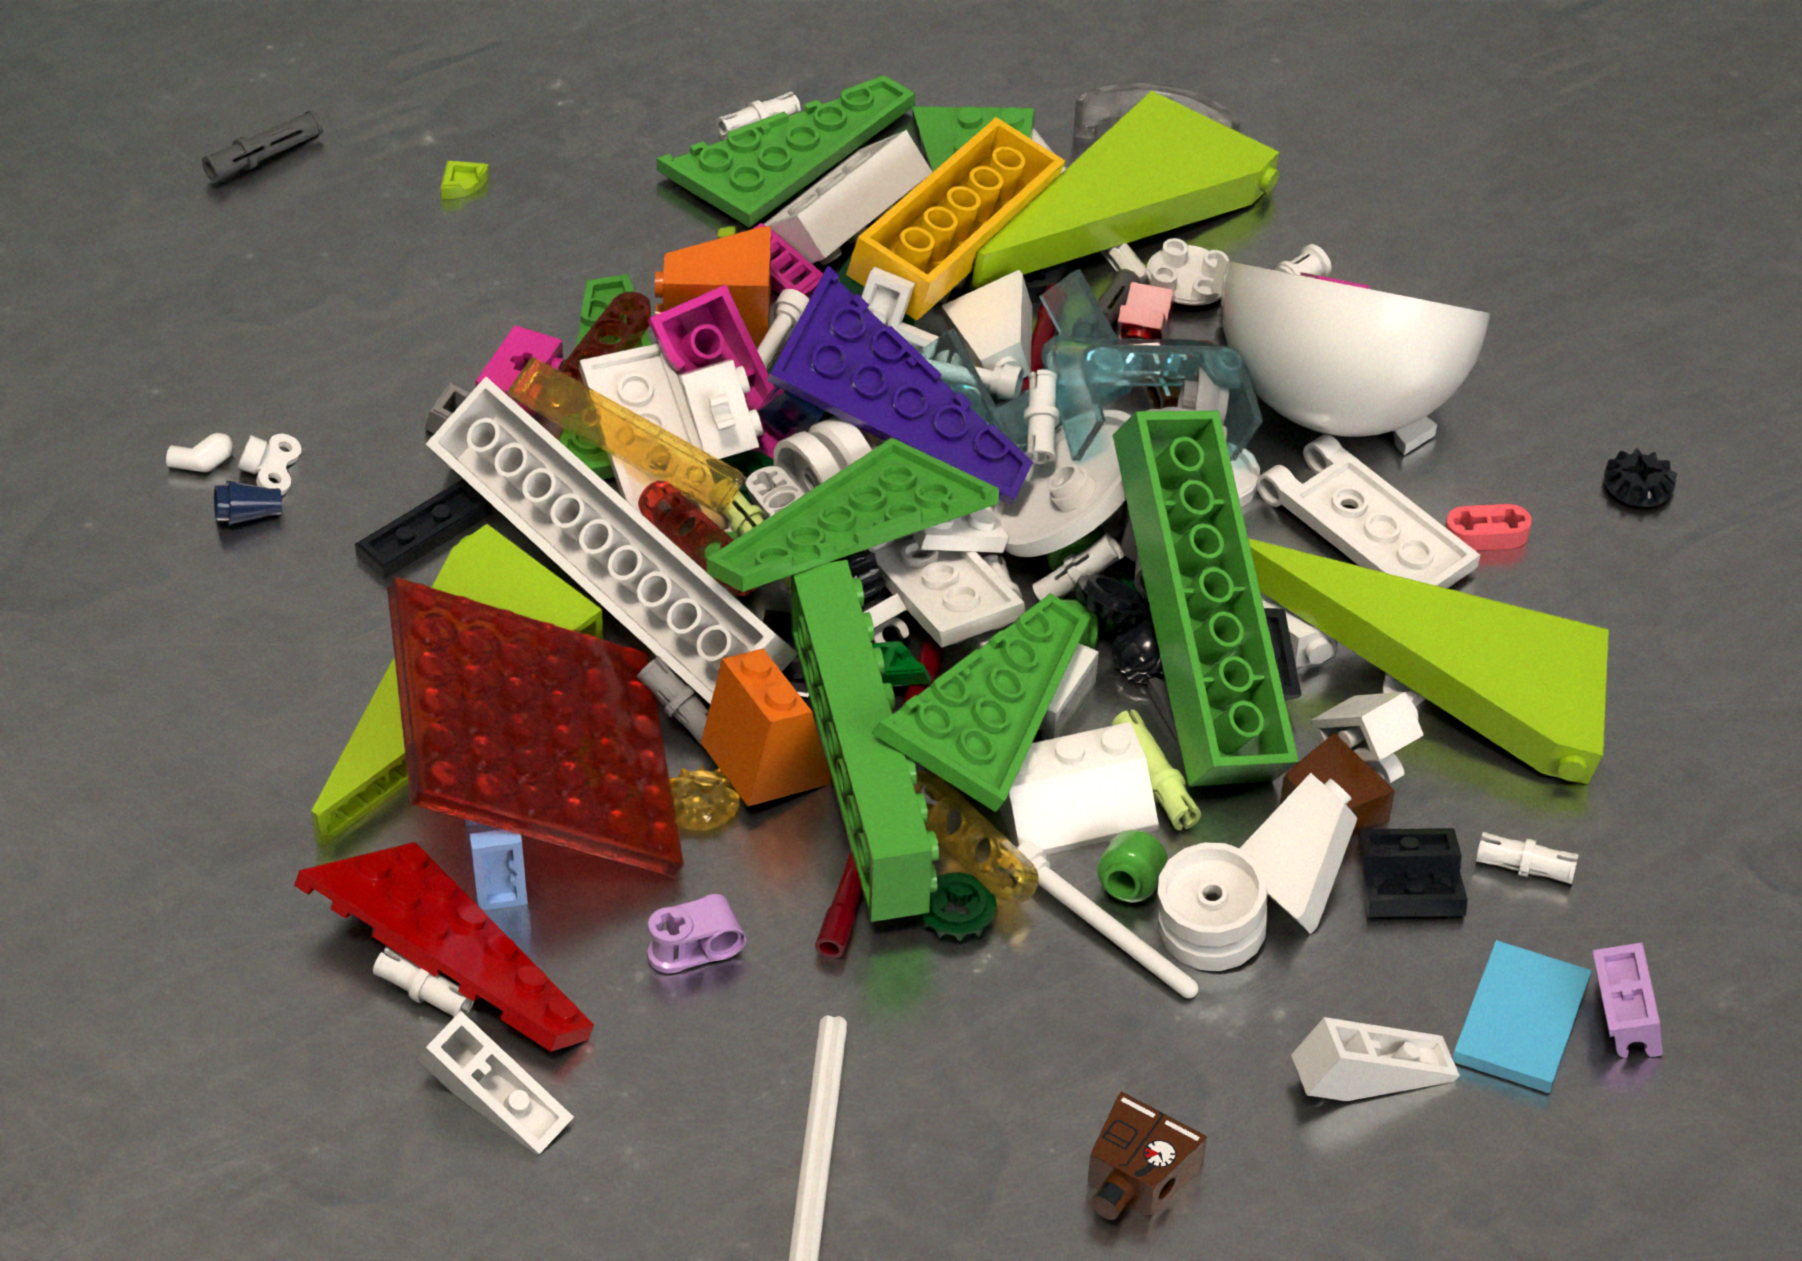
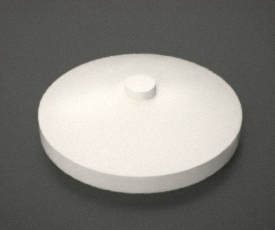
[990,410,1131,557]

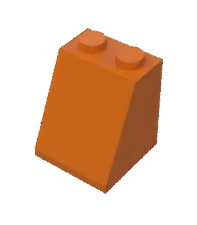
[655,226,771,349]
[701,649,831,807]

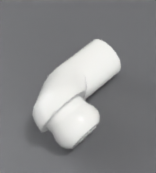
[166,433,234,473]

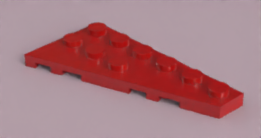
[294,842,594,1052]

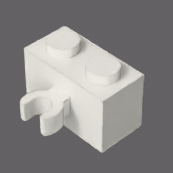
[678,359,764,462]
[1311,692,1424,783]

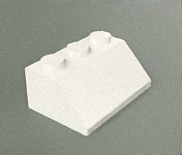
[999,722,1159,855]

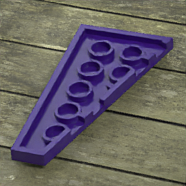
[767,265,1033,506]

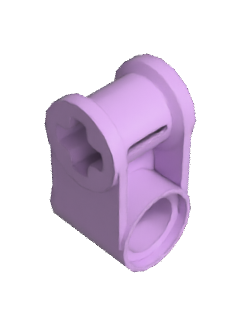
[647,894,747,974]

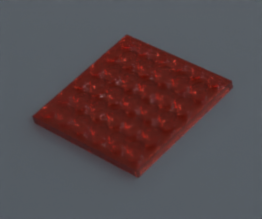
[387,577,684,877]

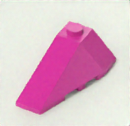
[648,285,783,459]

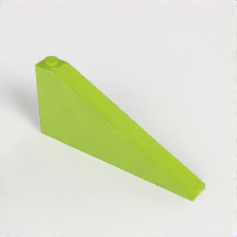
[971,90,1280,288]
[311,524,603,847]
[1248,538,1609,785]

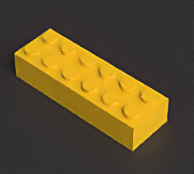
[846,117,1065,321]

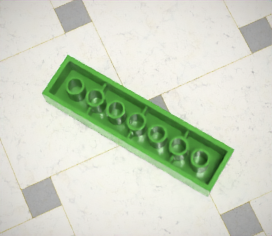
[1112,410,1299,786]
[791,560,939,922]

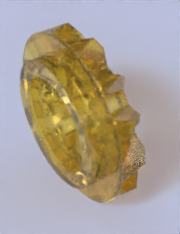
[662,764,740,831]

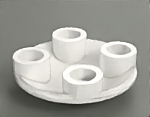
[1147,238,1229,306]

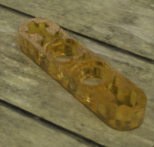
[913,771,1039,902]

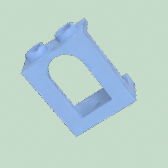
[458,752,528,910]

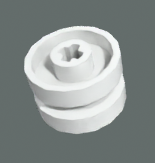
[774,416,872,495]
[1158,842,1267,971]

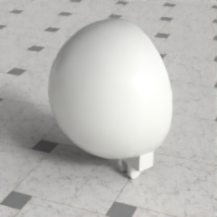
[1211,259,1490,437]

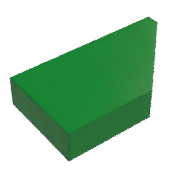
[872,641,931,686]

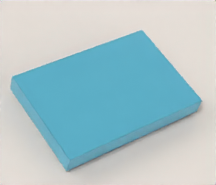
[1452,940,1592,1093]

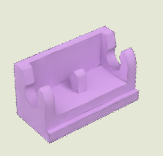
[1592,942,1663,1058]

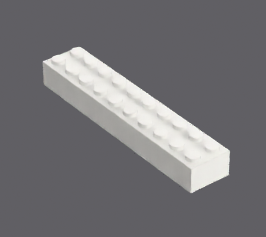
[426,377,798,704]

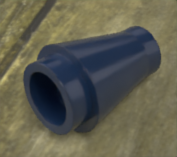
[214,480,282,526]

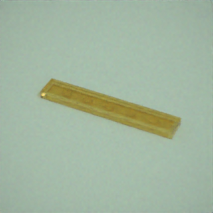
[507,356,746,516]

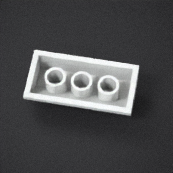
[764,130,932,266]

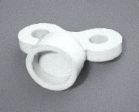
[237,434,301,495]

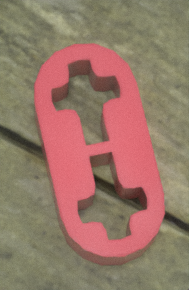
[1445,504,1532,551]

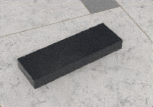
[355,479,492,580]

